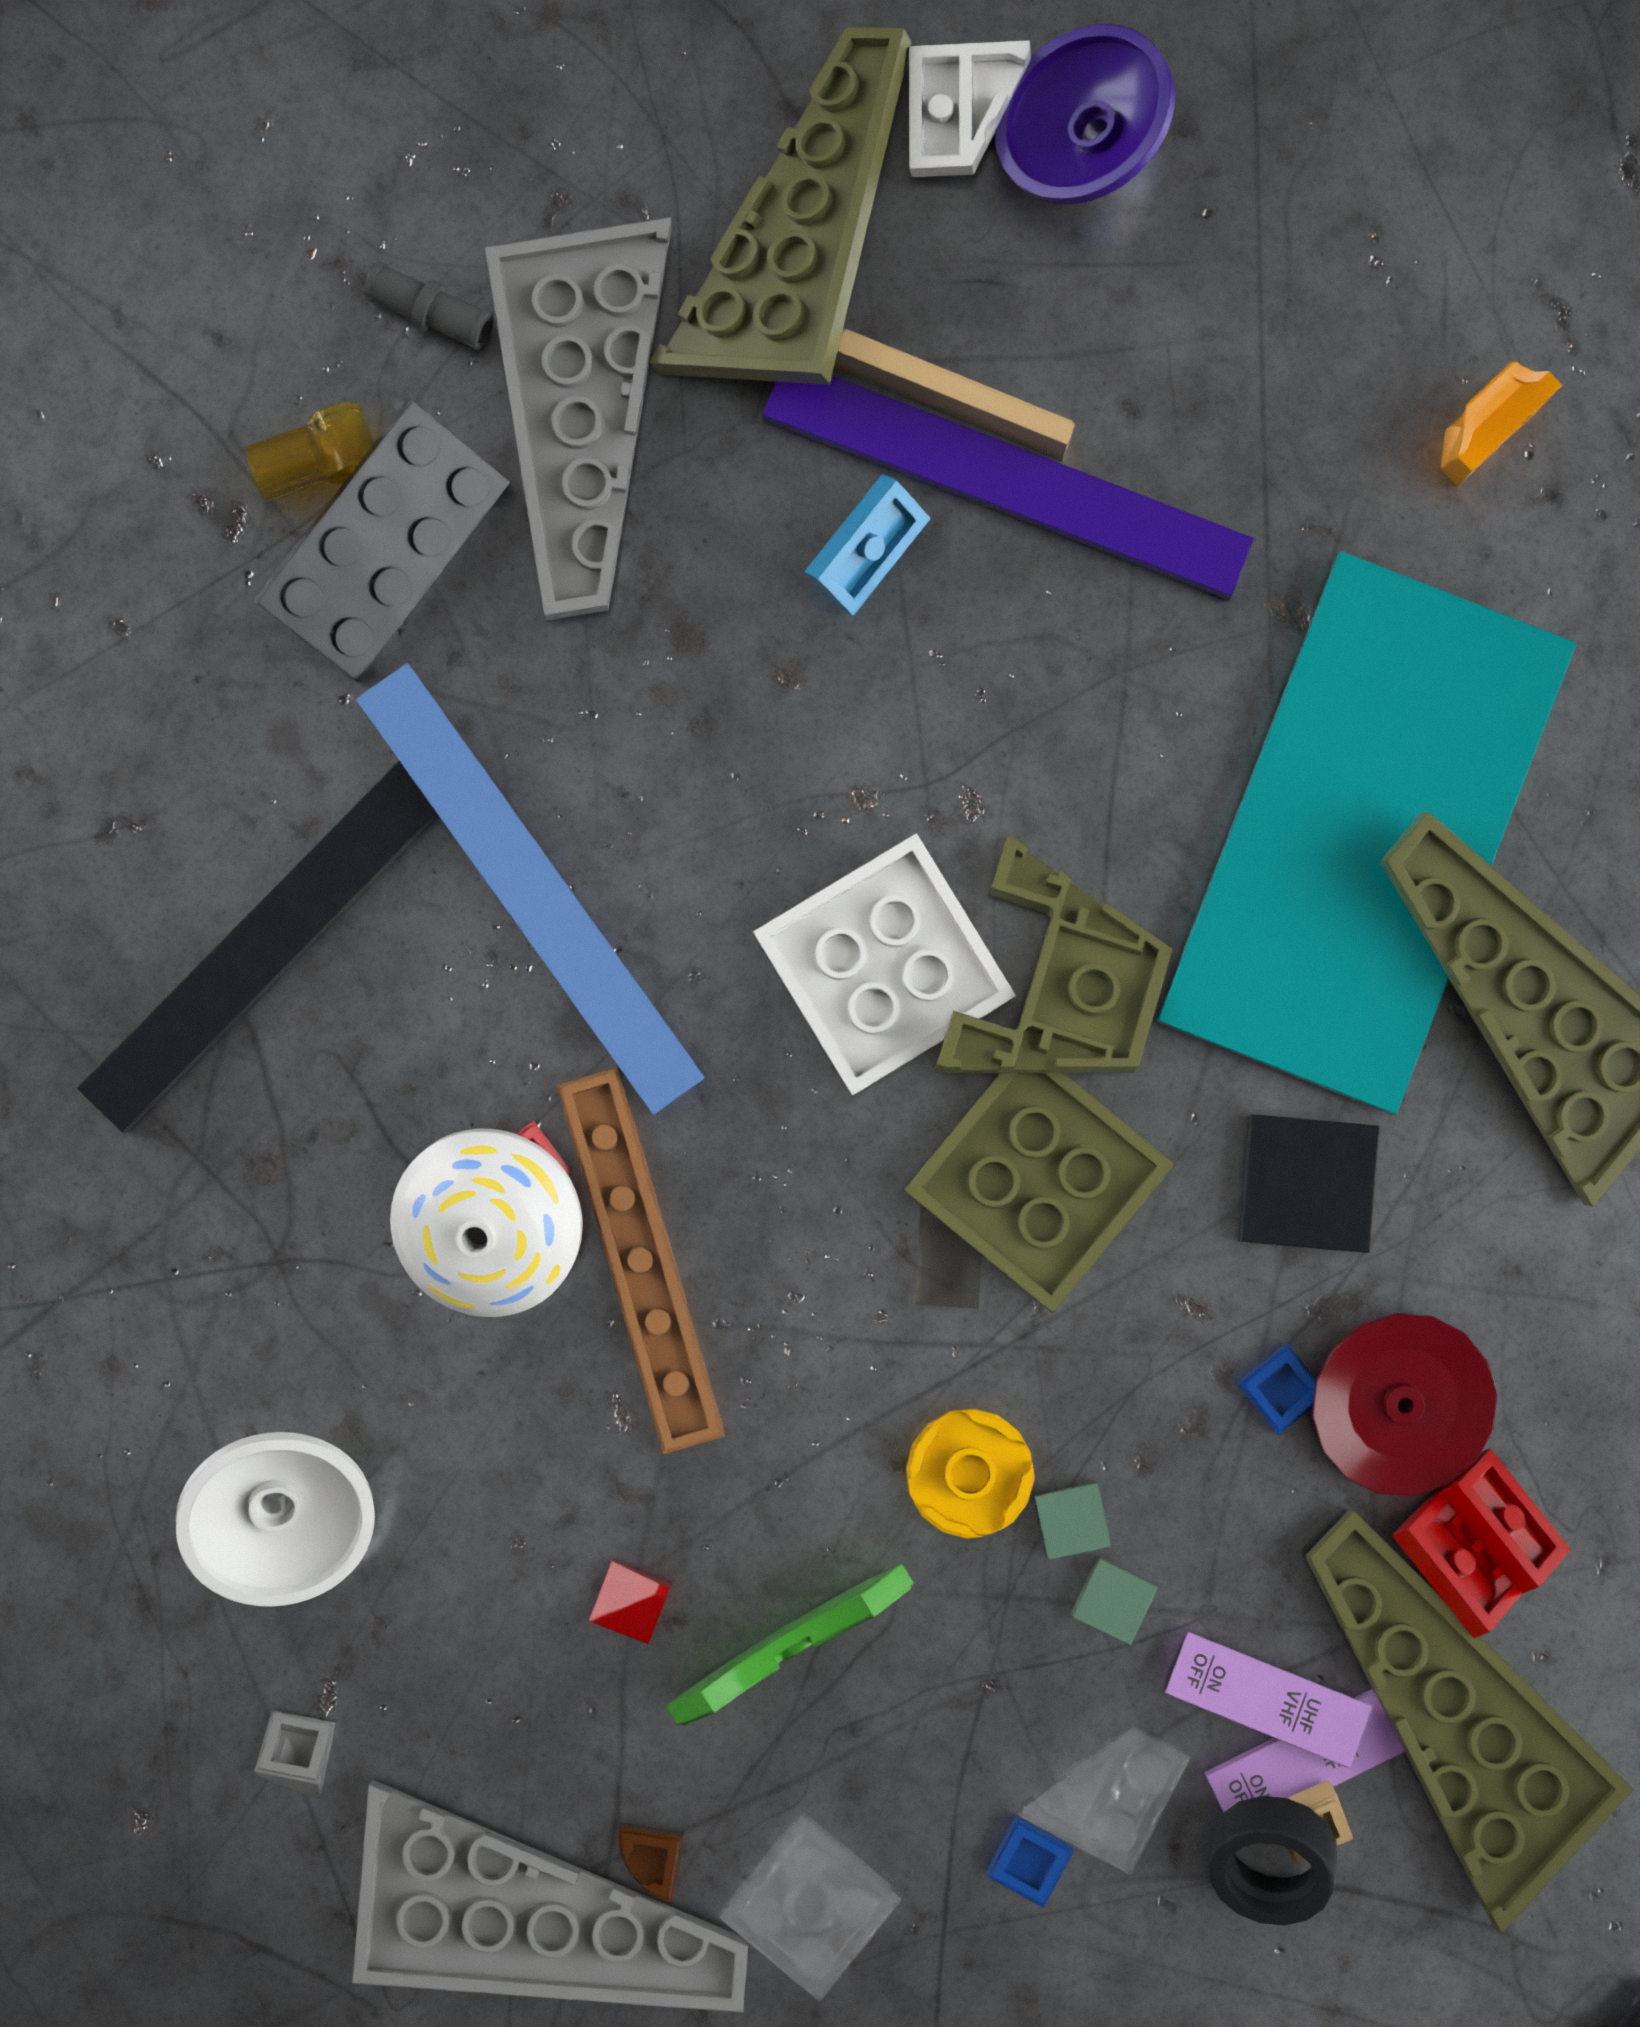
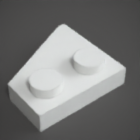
[909,40,1031,177]

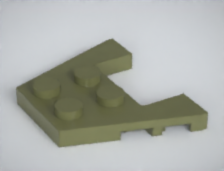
[934,836,1173,1073]

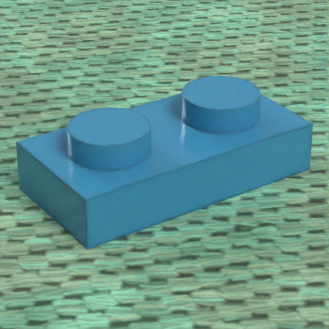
[804,474,931,616]

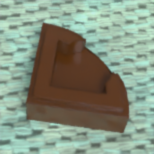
[618,1823,684,1903]

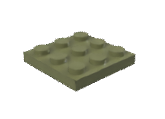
[903,1073,1175,1313]

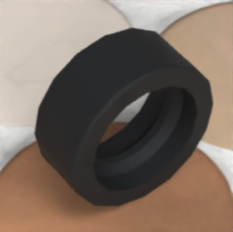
[1209,1796,1337,1926]

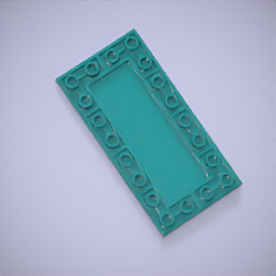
[1155,551,1577,1115]

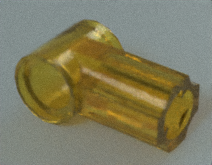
[245,402,374,502]

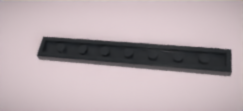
[77,761,439,1133]

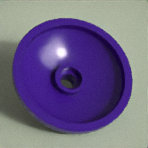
[995,24,1175,205]

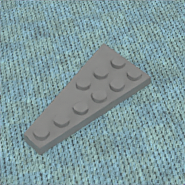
[485,217,672,620]
[352,1780,749,2013]

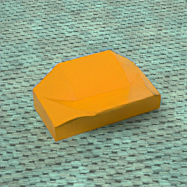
[1440,361,1562,487]

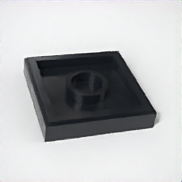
[1239,1114,1379,1253]

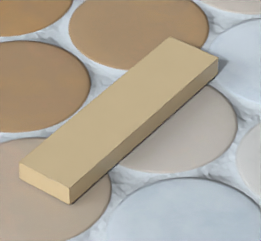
[834,328,1076,461]

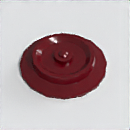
[1312,1313,1498,1496]

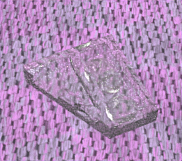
[1018,1724,1190,1875]

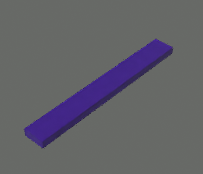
[762,375,1254,601]

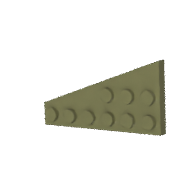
[649,27,912,385]
[1380,811,1640,1207]
[1305,1510,1634,1933]

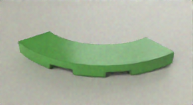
[666,1564,914,1726]

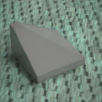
[254,1710,335,1798]

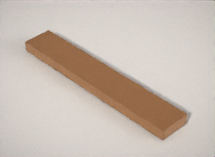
[557,1067,725,1455]

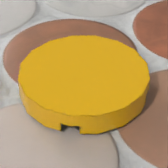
[906,1408,1035,1539]

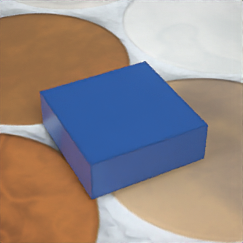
[1236,1343,1316,1435]
[985,1814,1074,1908]

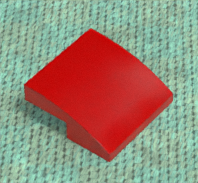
[1392,1448,1571,1638]

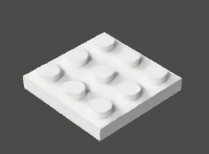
[753,833,1016,1096]

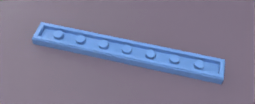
[356,662,705,1115]

